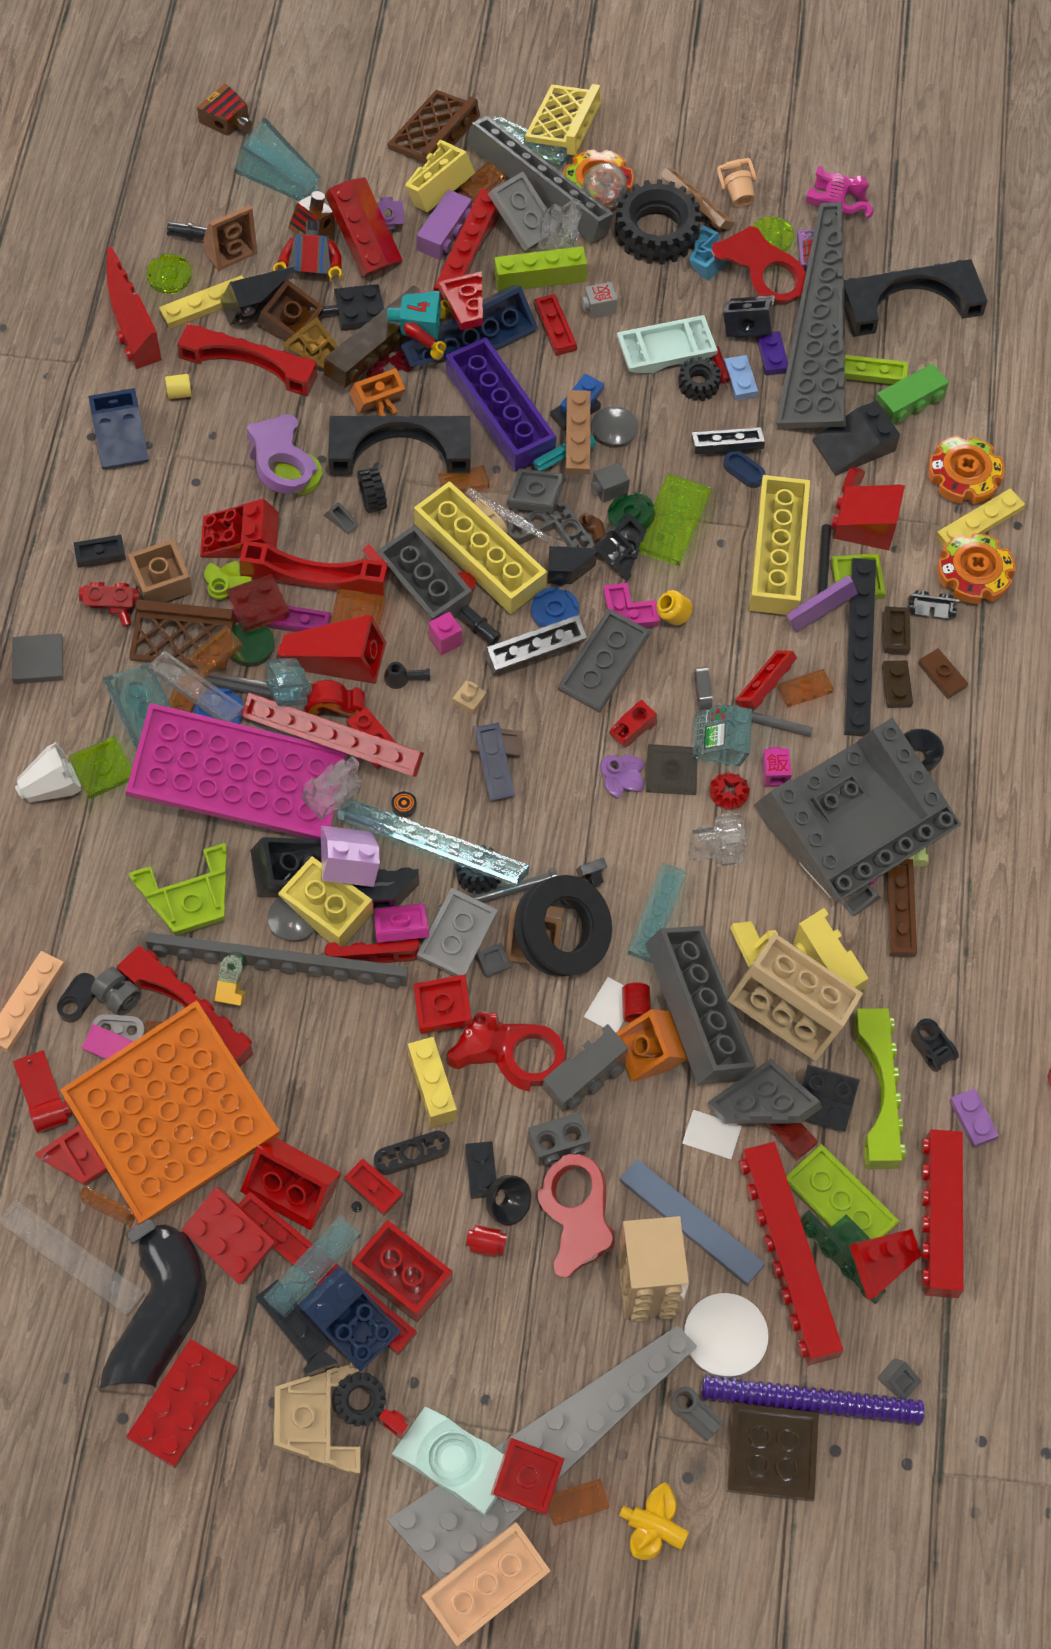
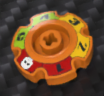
[563,150,634,210]
[928,436,1005,504]
[937,533,1016,604]

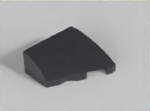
[592,513,646,580]

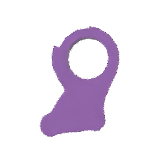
[247,414,318,494]

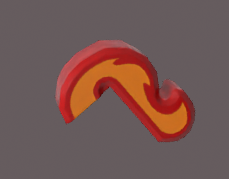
[304,680,366,718]

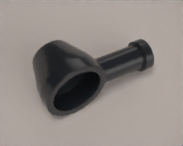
[384,662,430,689]

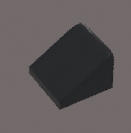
[303,1349,339,1377]

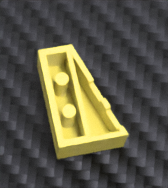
[405,140,475,212]
[793,908,869,991]

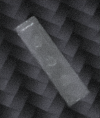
[148,651,244,722]

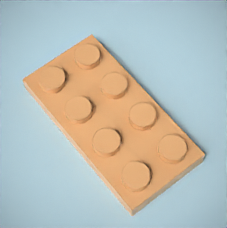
[421,1522,551,1646]

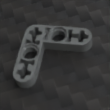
[507,501,594,548]

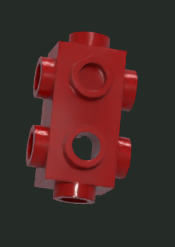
[79,582,139,627]

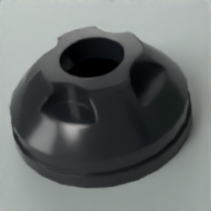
[904,728,944,771]
[486,1175,531,1226]

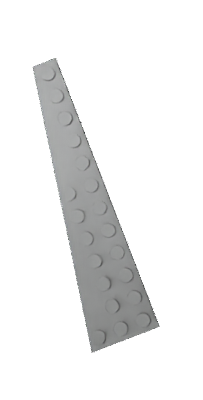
[387,1325,697,1580]

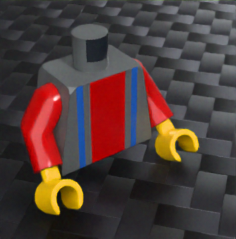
[273,220,344,282]

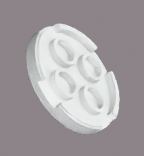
[684,1293,768,1379]

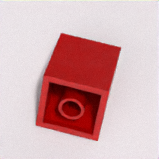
[831,484,905,551]

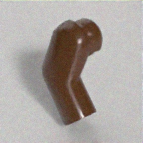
[579,513,605,544]

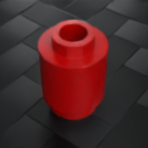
[465,1225,507,1257]

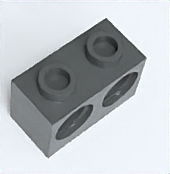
[528,1112,591,1166]

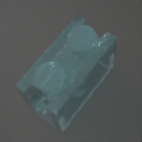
[265,658,312,707]

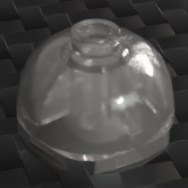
[582,163,627,210]

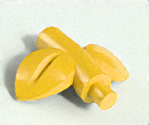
[619,1482,689,1560]

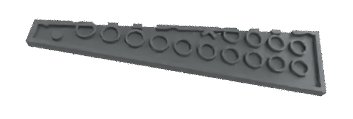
[776,202,846,429]

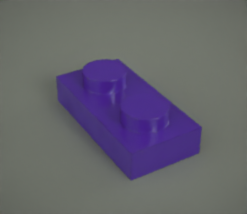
[757,331,788,376]

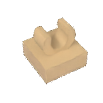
[453,681,487,715]

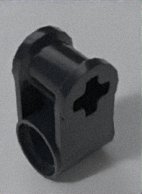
[911,1018,959,1072]

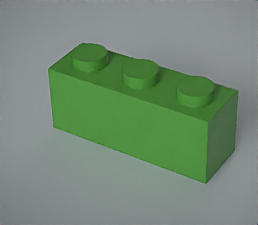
[875,363,949,424]

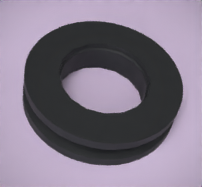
[515,875,612,977]

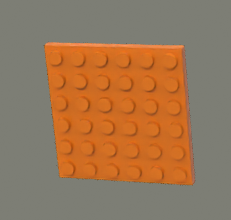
[60,1000,281,1224]

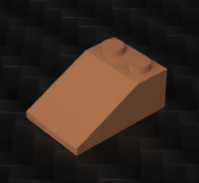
[203,205,258,271]

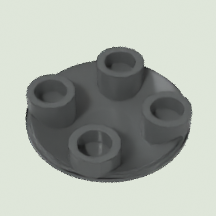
[592,406,638,446]
[268,897,315,942]

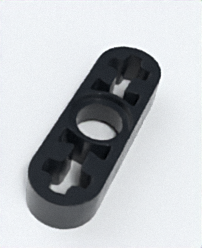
[374,1131,450,1175]

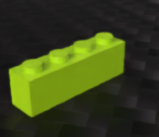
[494,246,587,292]

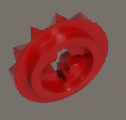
[709,771,750,809]

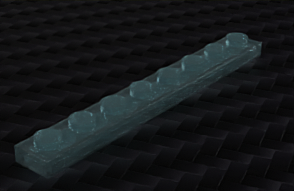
[338,798,530,886]

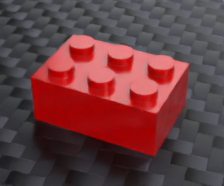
[352,1220,453,1322]

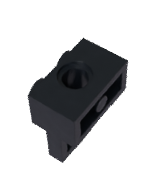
[723,295,776,338]

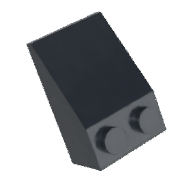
[220,266,295,325]
[813,400,900,476]
[250,837,322,898]

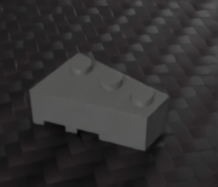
[543,1024,628,1113]

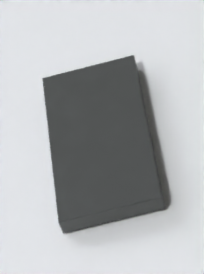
[557,608,651,713]

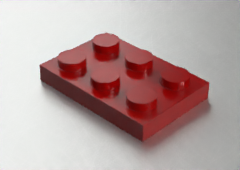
[181,1187,278,1285]

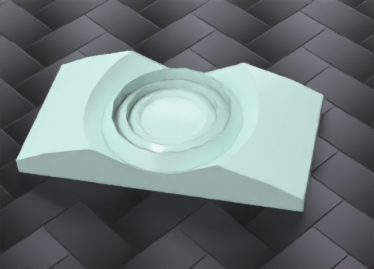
[617,315,718,373]
[392,1407,504,1516]

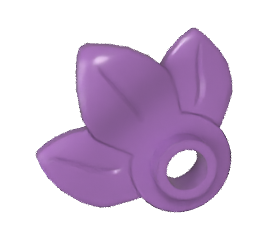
[600,755,645,798]

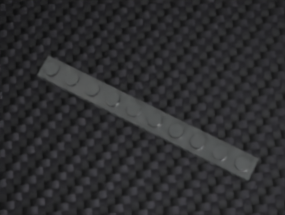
[146,932,408,988]

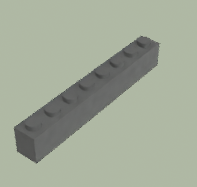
[467,116,614,242]

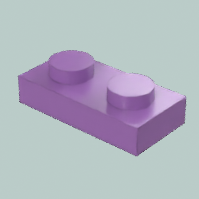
[950,1089,999,1148]

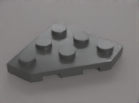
[708,1059,822,1124]

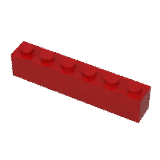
[921,1129,964,1298]

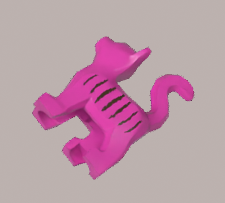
[806,166,874,218]

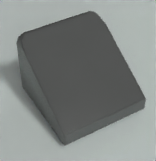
[877,1359,921,1400]

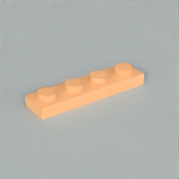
[0,951,65,1053]

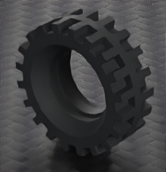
[615,179,701,265]

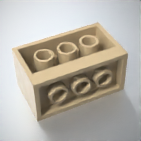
[727,933,863,1061]
[617,1216,689,1322]

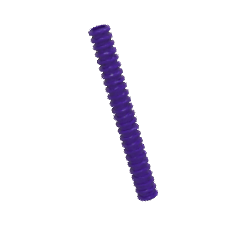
[702,1375,924,1426]

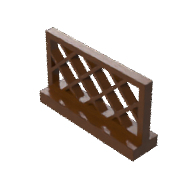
[387,90,480,165]
[129,600,237,670]

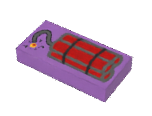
[797,230,815,270]

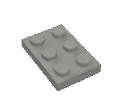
[488,171,560,251]
[417,888,498,976]

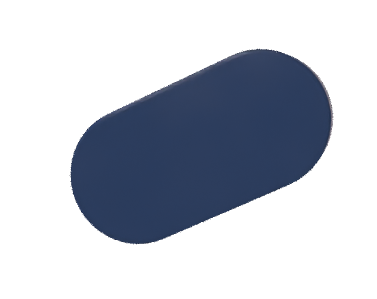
[723,451,766,488]

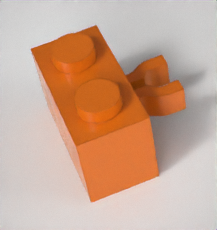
[349,368,405,416]

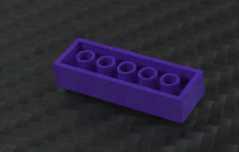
[446,337,556,472]

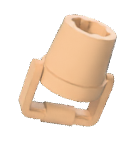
[717,158,757,207]

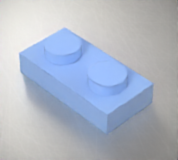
[724,355,758,401]

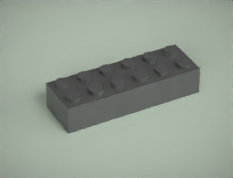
[645,926,757,1085]

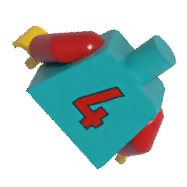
[387,290,450,360]

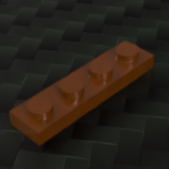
[886,859,917,957]

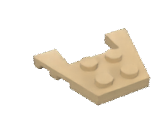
[273,1363,361,1475]

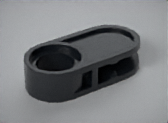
[57,973,96,1023]

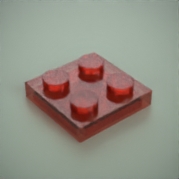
[226,574,290,633]

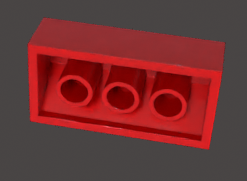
[325,177,403,279]

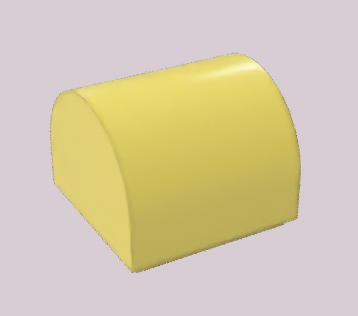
[165,374,192,400]

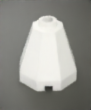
[15,742,81,802]

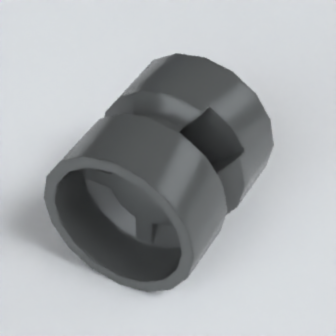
[91,967,142,1016]

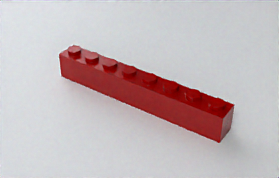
[739,1141,844,1366]

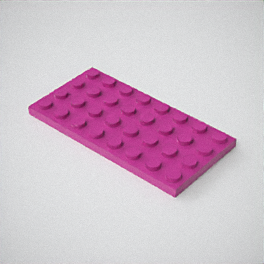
[125,703,346,839]

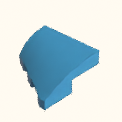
[689,225,729,281]

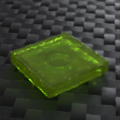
[69,736,132,799]

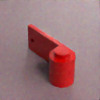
[13,1050,72,1134]

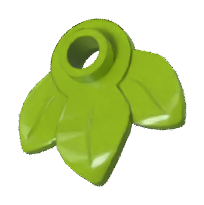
[204,561,252,600]

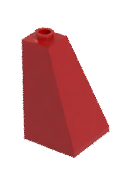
[278,615,386,684]

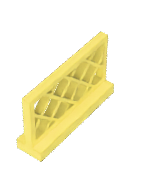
[525,84,601,155]

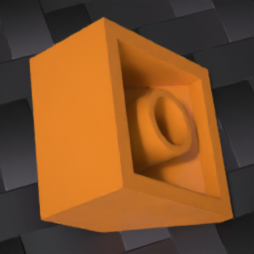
[616,1009,688,1081]

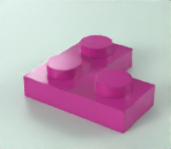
[603,583,660,627]

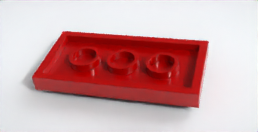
[126,1339,239,1468]

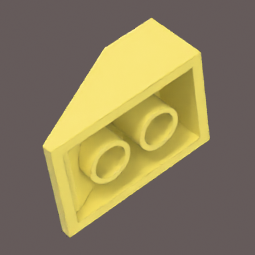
[278,857,373,946]

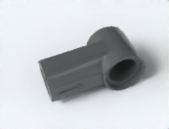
[670,1386,724,1441]

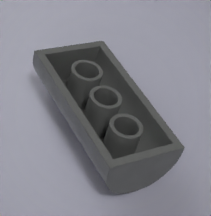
[376,525,473,620]

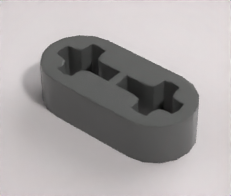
[694,667,712,711]

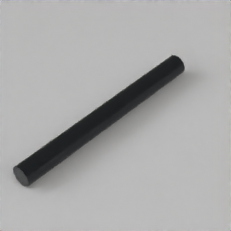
[817,524,831,595]

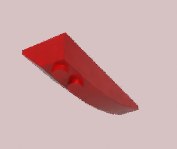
[106,246,162,369]

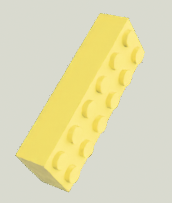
[749,475,810,615]
[414,481,547,614]

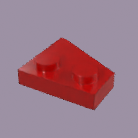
[35,1124,108,1186]

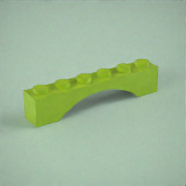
[853,1008,906,1169]

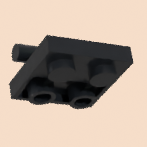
[802,1064,860,1132]

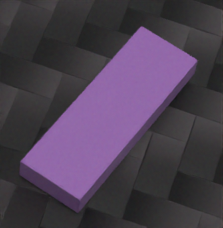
[787,575,858,632]

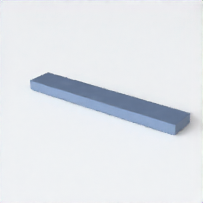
[620,1159,765,1286]

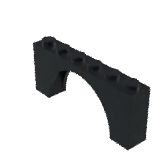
[844,259,988,337]
[328,416,471,474]

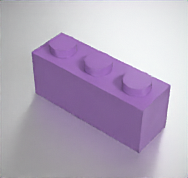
[417,189,472,260]

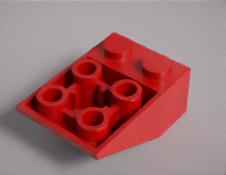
[200,498,279,558]

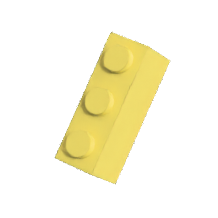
[408,1037,457,1128]

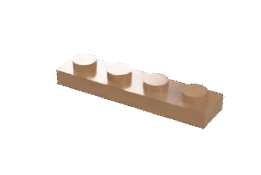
[660,167,735,230]
[566,390,591,474]

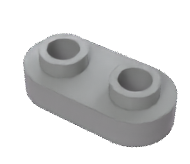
[91,1014,146,1041]

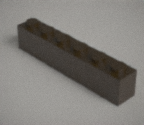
[324,285,421,388]

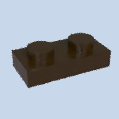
[884,606,911,654]
[882,660,913,708]

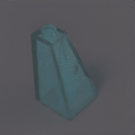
[234,118,320,201]

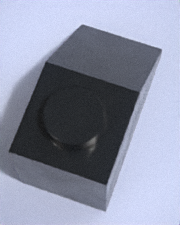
[548,546,597,585]

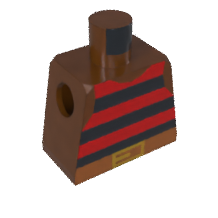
[197,83,252,136]
[288,191,335,241]

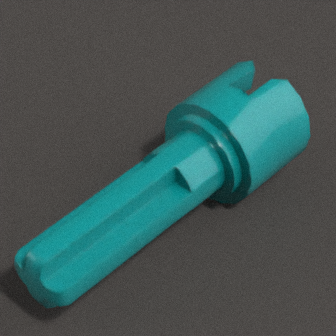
[533,435,596,471]

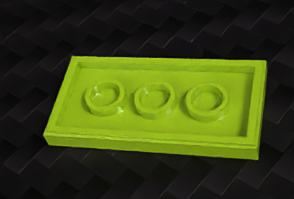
[786,1144,900,1250]

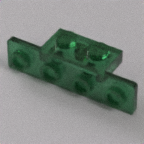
[801,1210,886,1304]

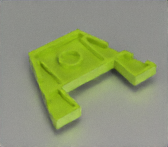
[128,843,227,936]

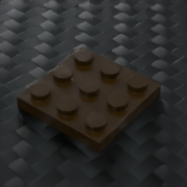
[727,1403,819,1502]

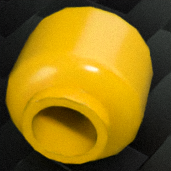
[656,590,693,626]

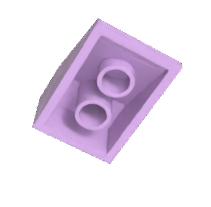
[321,825,380,887]

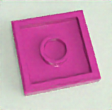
[373,903,429,943]

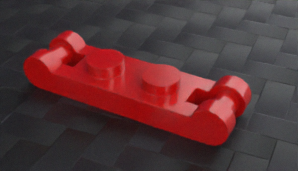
[325,938,419,963]

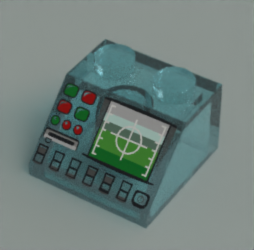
[693,705,752,766]

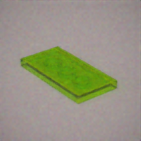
[639,473,712,566]

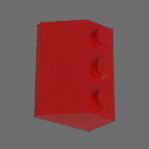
[240,1137,341,1230]

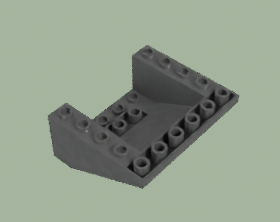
[754,717,961,903]

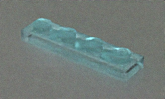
[492,115,571,168]
[628,863,687,963]
[263,1216,361,1318]

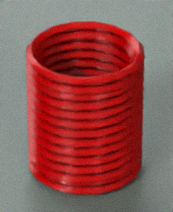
[622,982,651,1023]

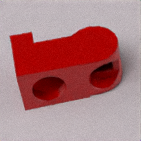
[609,699,657,748]

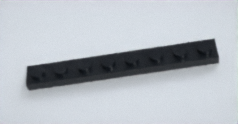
[844,558,876,737]

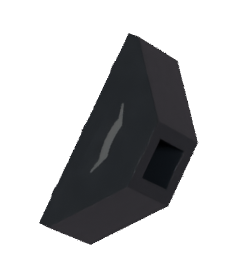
[351,867,419,909]

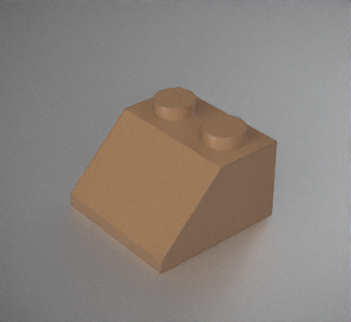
[506,902,564,964]

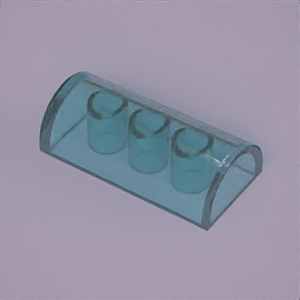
[103,663,172,752]

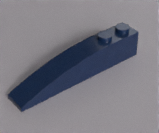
[401,285,538,367]

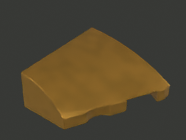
[282,317,338,368]

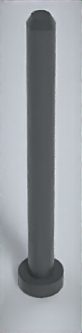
[438,867,558,911]

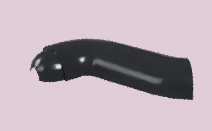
[99,1224,207,1390]

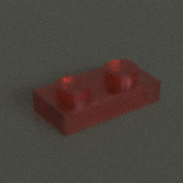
[763,1123,818,1161]

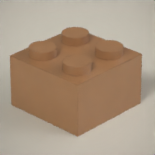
[127,539,193,602]

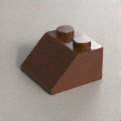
[257,279,324,339]

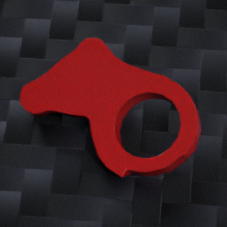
[712,226,806,305]

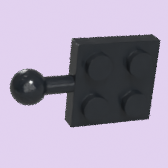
[307,284,384,330]

